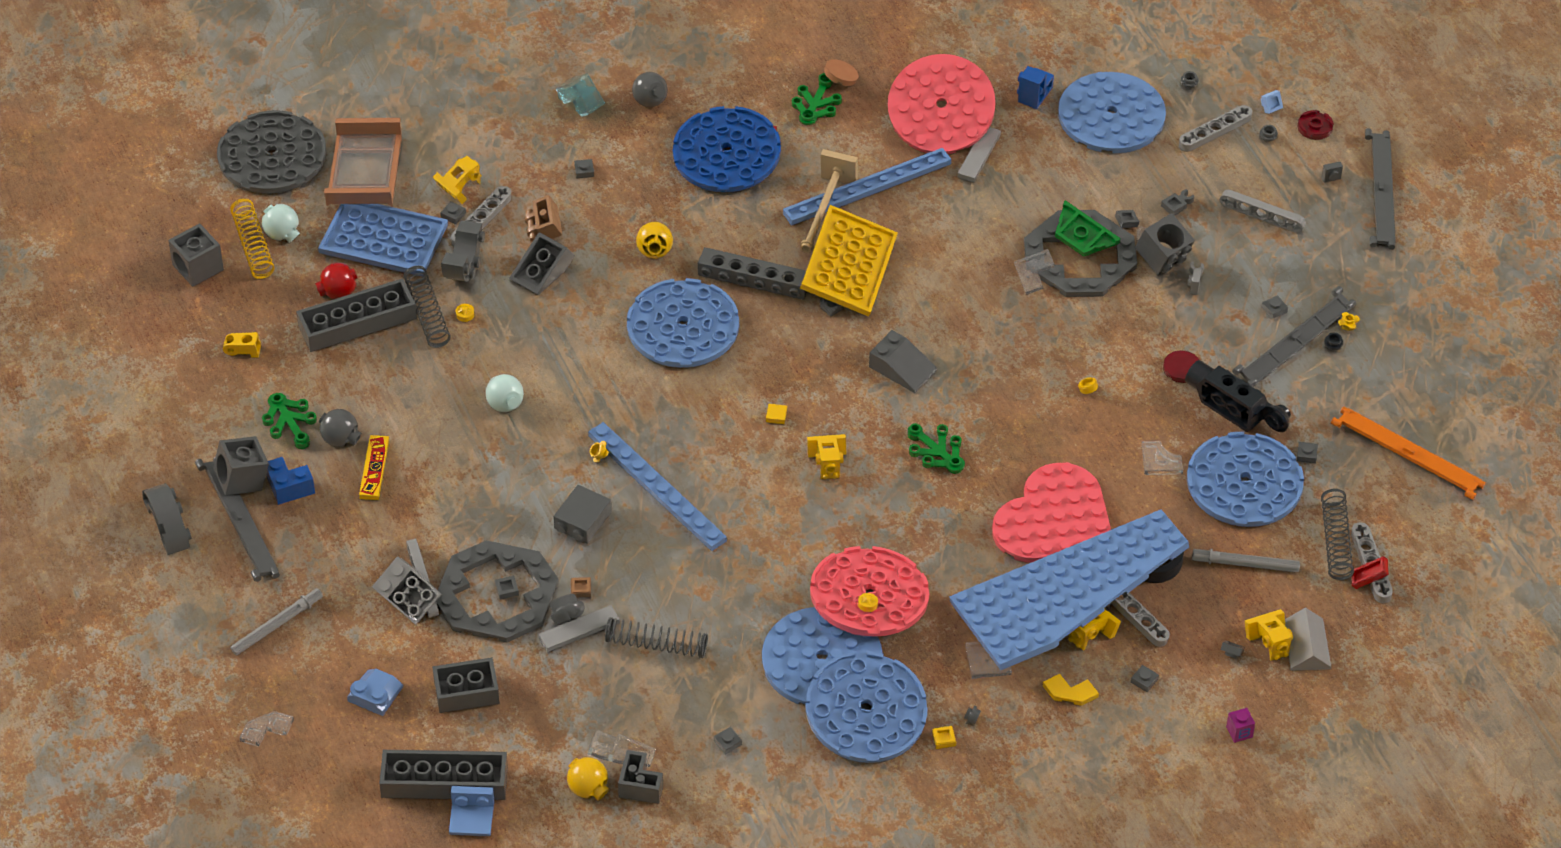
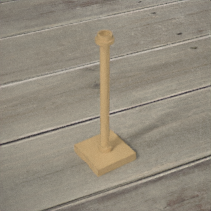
[800,149,858,253]

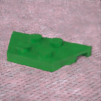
[1055,200,1121,257]

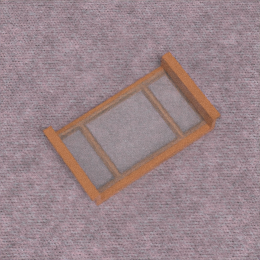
[324,118,402,207]

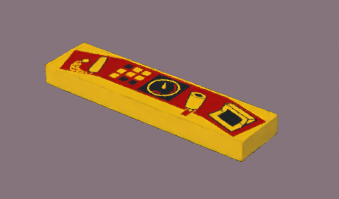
[359,435,390,500]

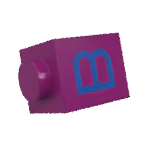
[1226,708,1255,743]

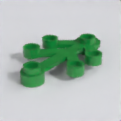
[792,73,842,125]
[262,393,317,449]
[907,423,965,474]

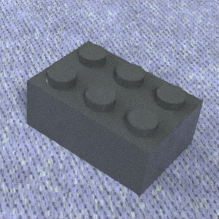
[432,657,500,713]

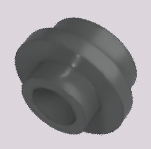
[1181,71,1199,88]
[1259,125,1278,141]
[964,705,981,725]

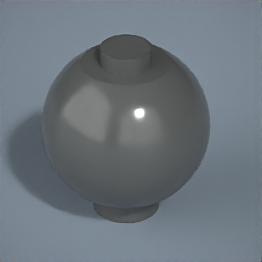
[632,72,668,108]
[319,409,362,447]

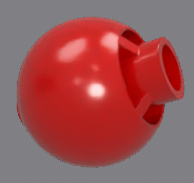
[315,263,358,299]

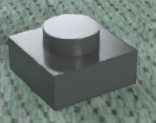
[574,159,594,179]
[1321,161,1343,182]
[440,201,466,224]
[1115,210,1140,228]
[1262,295,1288,319]
[1297,442,1318,463]
[495,576,519,600]
[1220,640,1245,658]
[1131,665,1159,692]
[714,727,742,755]

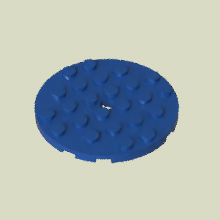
[672,106,781,192]

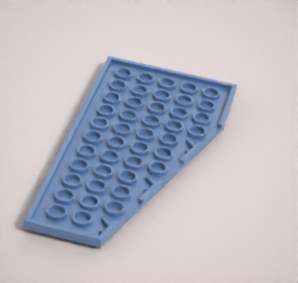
[949,509,1189,670]

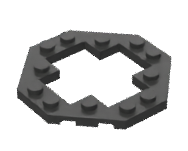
[1024,210,1137,297]
[436,540,559,643]

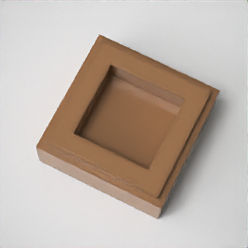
[571,577,591,598]

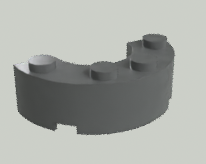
[441,220,485,282]
[142,483,192,555]

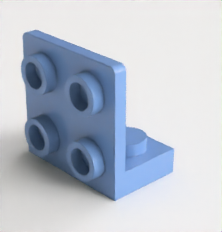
[449,786,494,836]

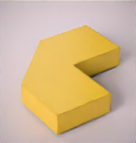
[1043,674,1099,706]

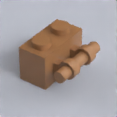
[525,195,562,242]

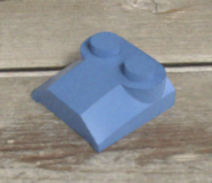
[347,669,403,716]

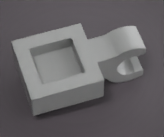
[1188,262,1204,295]

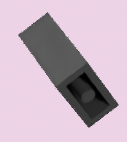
[553,485,612,544]

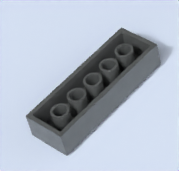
[296,278,417,352]
[379,750,508,800]

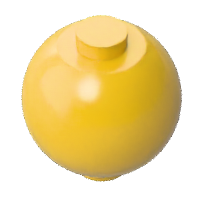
[636,222,673,259]
[567,757,610,800]

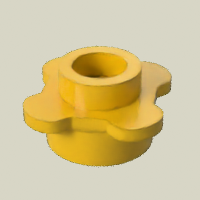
[1338,312,1360,331]
[590,441,609,463]

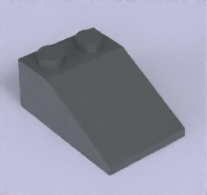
[509,232,575,295]
[869,330,937,393]

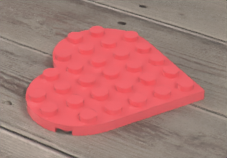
[992,462,1111,563]

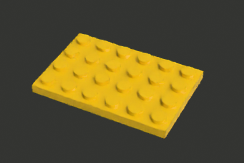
[800,205,898,317]

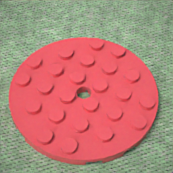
[888,54,996,154]
[810,546,929,637]

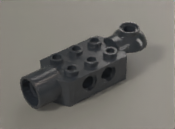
[1185,360,1291,433]

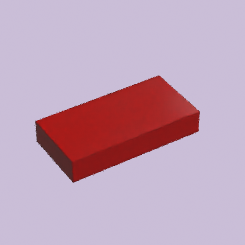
[1352,556,1389,589]

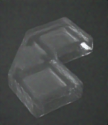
[239,711,294,747]

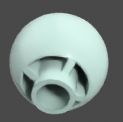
[262,204,300,243]
[486,374,524,412]

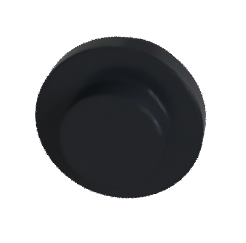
[1324,332,1343,350]

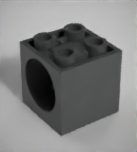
[1135,213,1195,275]
[168,223,224,287]
[213,436,269,495]

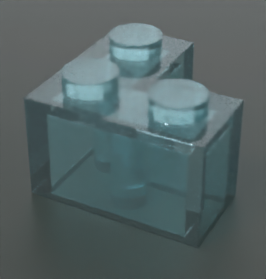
[555,73,605,117]

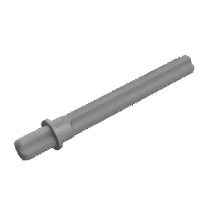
[1192,549,1300,572]
[231,588,323,655]

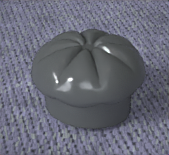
[549,594,585,624]

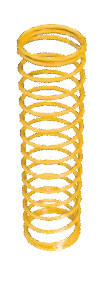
[230,199,275,279]

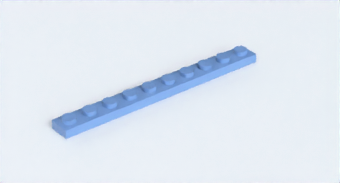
[783,148,951,226]
[588,422,727,551]

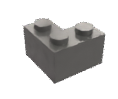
[618,750,663,804]

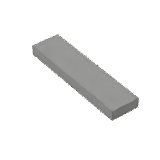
[958,127,1001,182]
[539,605,620,652]

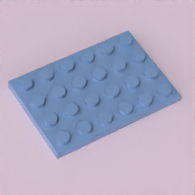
[318,204,448,277]

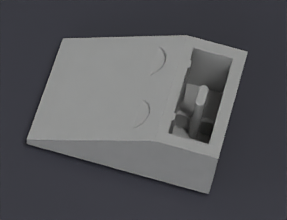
[372,556,442,625]

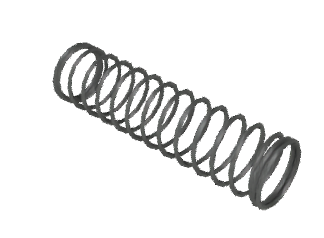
[403,265,451,348]
[1321,489,1354,580]
[605,617,708,659]

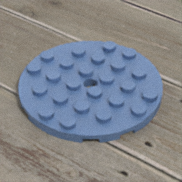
[1058,72,1166,153]
[627,278,739,367]
[1187,432,1304,527]
[762,607,882,704]
[805,651,928,763]

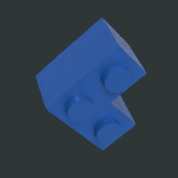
[1017,66,1054,109]
[266,457,315,505]

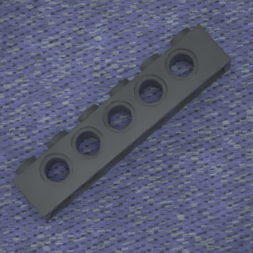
[698,247,807,300]

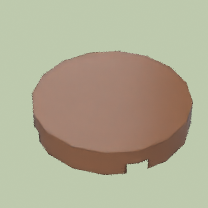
[824,59,859,86]

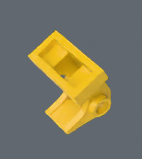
[432,156,482,204]
[807,434,846,479]
[1068,608,1121,651]
[1245,609,1293,661]

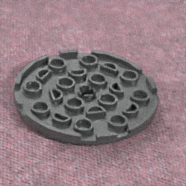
[217,110,326,194]

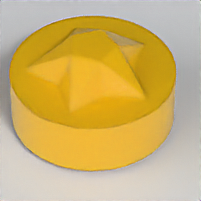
[455,304,475,322]
[1078,377,1098,394]
[858,593,878,612]

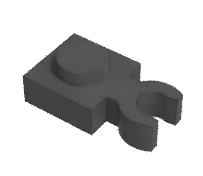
[1161,189,1194,216]

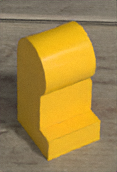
[223,332,261,358]

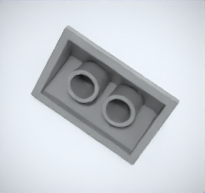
[1285,607,1331,671]

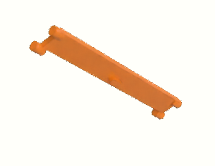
[1331,406,1486,500]

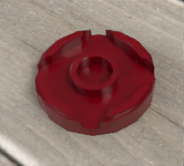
[1297,110,1334,140]
[1163,350,1199,383]

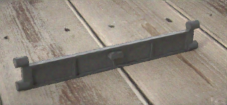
[1365,128,1396,249]
[1232,286,1356,387]
[195,457,280,582]

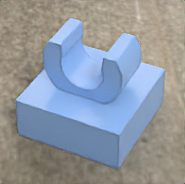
[1260,90,1283,114]

